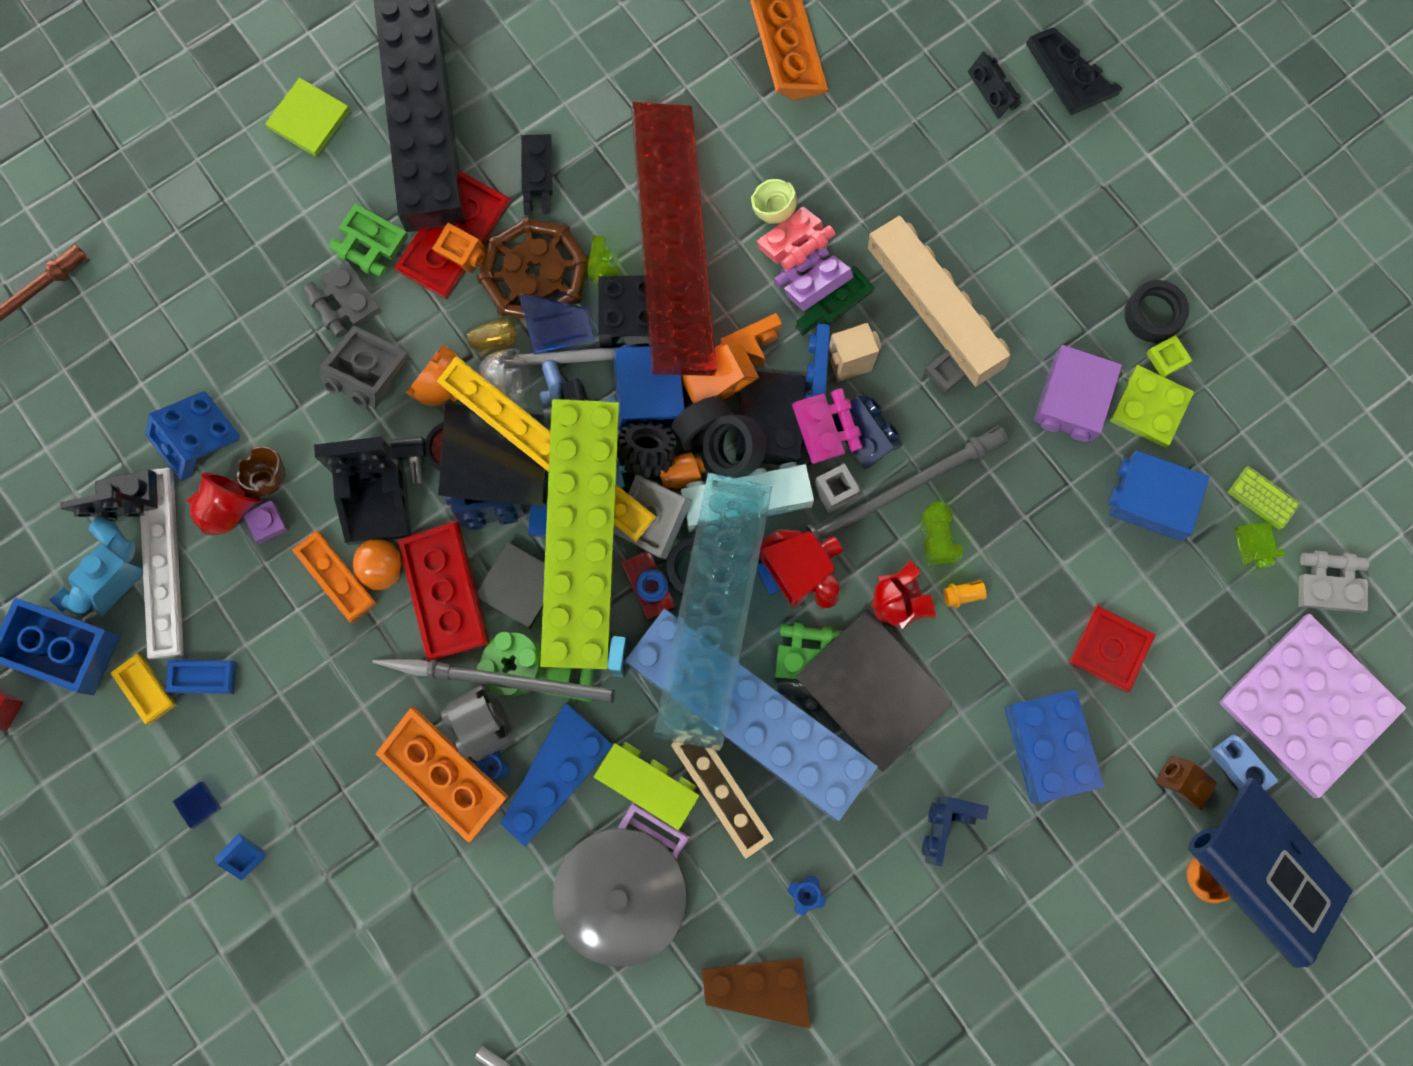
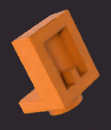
[432,223,486,274]

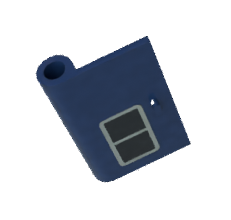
[1188,778,1353,968]

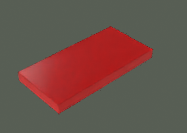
[394,170,511,300]
[397,521,490,662]

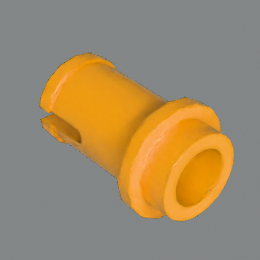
[943,579,987,609]

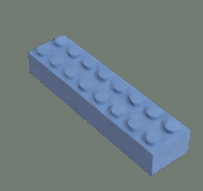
[625,609,878,821]

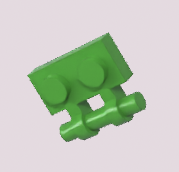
[329,203,409,278]
[775,622,843,681]

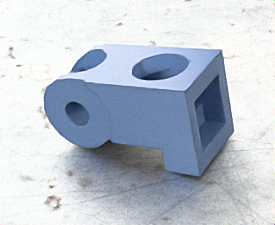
[1211,734,1278,793]

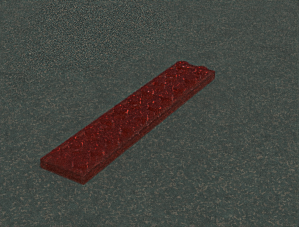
[631,102,717,376]

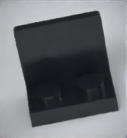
[598,275,661,348]
[60,469,158,522]

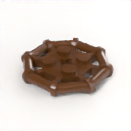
[477,216,591,325]

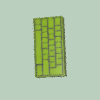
[1227,466,1301,530]

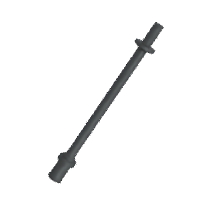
[806,425,1008,544]

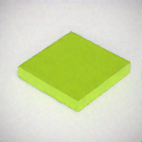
[265,77,350,157]

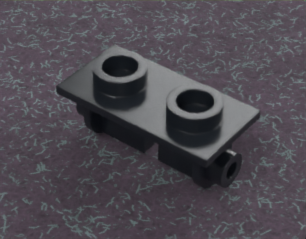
[967,51,1021,119]

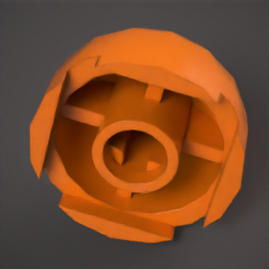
[406,344,461,407]

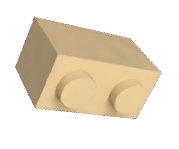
[828,322,881,383]

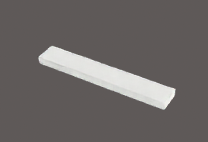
[140,468,184,660]

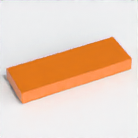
[292,530,377,624]

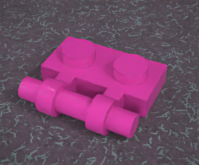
[792,388,863,464]

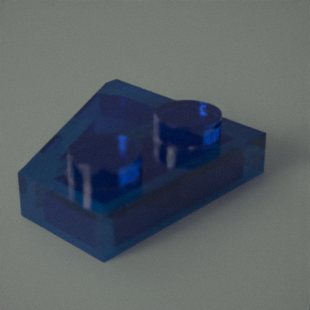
[519,293,594,354]

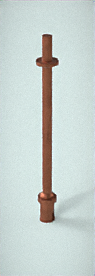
[0,243,89,322]

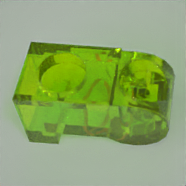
[921,501,963,565]

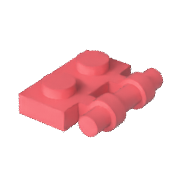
[756,206,836,271]

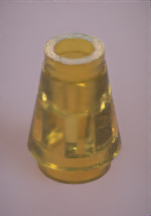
[467,317,516,349]

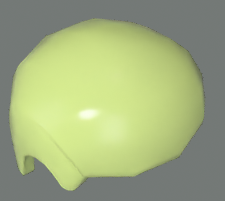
[751,179,797,224]

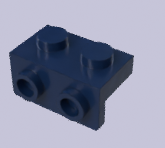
[832,396,902,469]

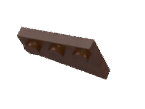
[702,957,811,1029]

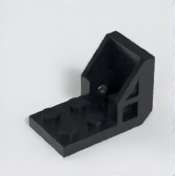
[314,436,411,545]

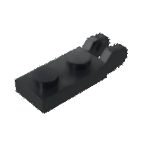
[521,134,553,215]

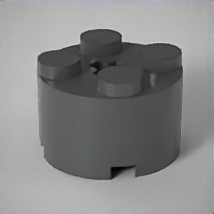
[441,684,515,762]

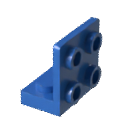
[145,391,240,481]

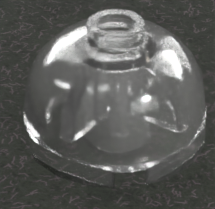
[477,348,532,409]

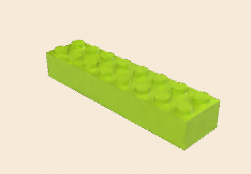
[540,399,620,669]

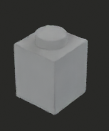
[814,463,860,514]

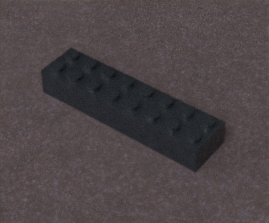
[373,0,466,232]

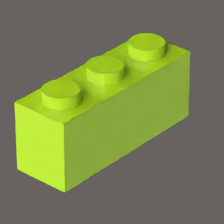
[594,742,699,831]

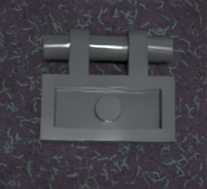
[303,260,382,337]

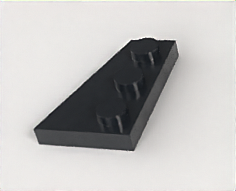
[1026,27,1123,115]

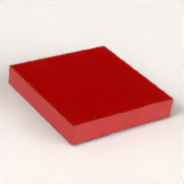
[1068,606,1156,693]

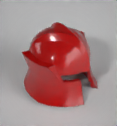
[186,472,262,536]
[870,560,936,631]

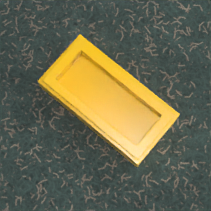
[110,653,177,725]

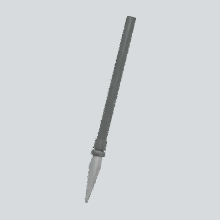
[372,660,615,702]

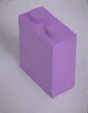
[1033,345,1122,442]

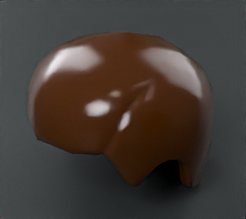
[236,446,286,497]

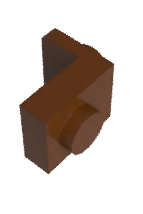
[1156,755,1217,810]

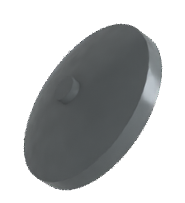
[553,828,687,967]

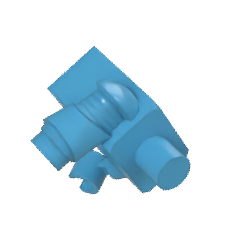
[48,516,143,617]

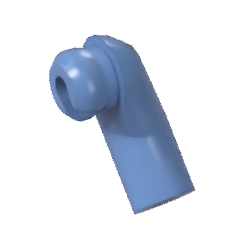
[539,360,562,408]

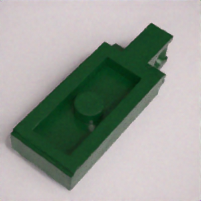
[795,266,875,336]

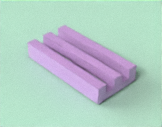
[618,802,690,859]

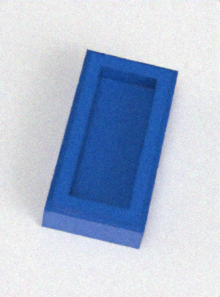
[165,660,236,694]

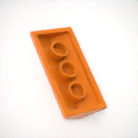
[750,0,828,100]
[375,706,509,843]

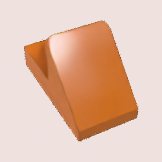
[720,313,782,367]

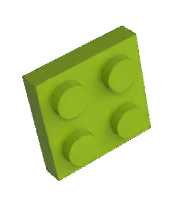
[1109,365,1194,448]

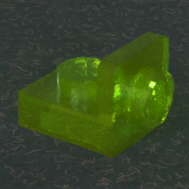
[588,235,620,285]
[1235,521,1286,568]

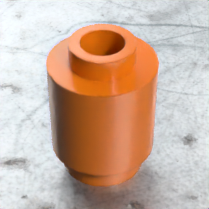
[660,451,706,491]

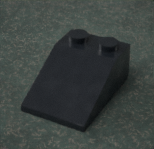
[735,371,805,465]

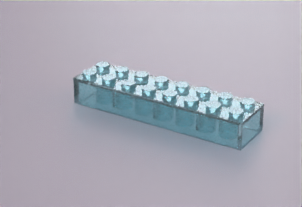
[654,473,773,751]

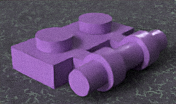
[773,247,853,311]

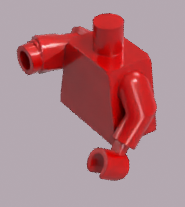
[743,530,843,609]

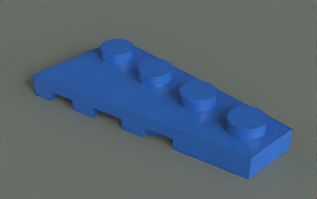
[501,702,613,846]

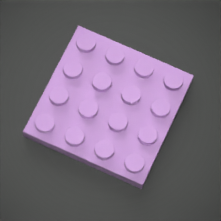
[1218,614,1406,798]

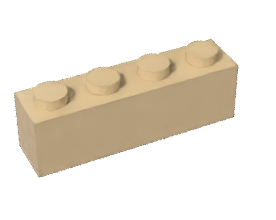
[671,726,774,859]

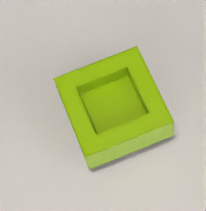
[1146,335,1193,378]

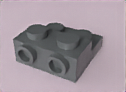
[319,326,408,409]

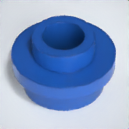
[636,570,668,602]

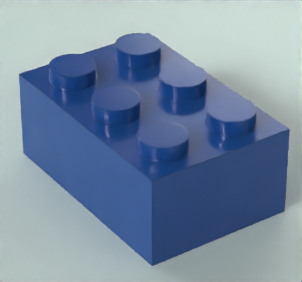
[0,597,121,696]
[1004,689,1104,803]

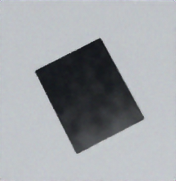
[438,403,544,507]
[796,609,952,772]

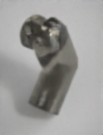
[778,679,821,712]

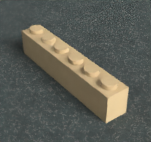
[868,215,1010,387]

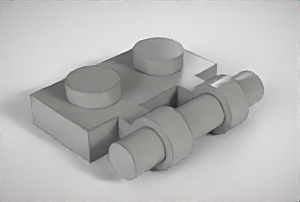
[1298,551,1369,613]

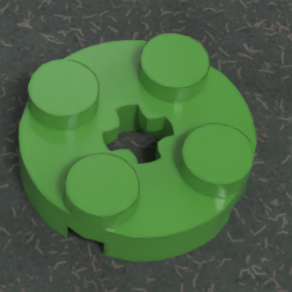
[477,632,544,698]

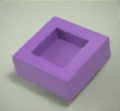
[243,500,288,544]

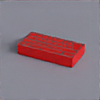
[621,551,676,621]

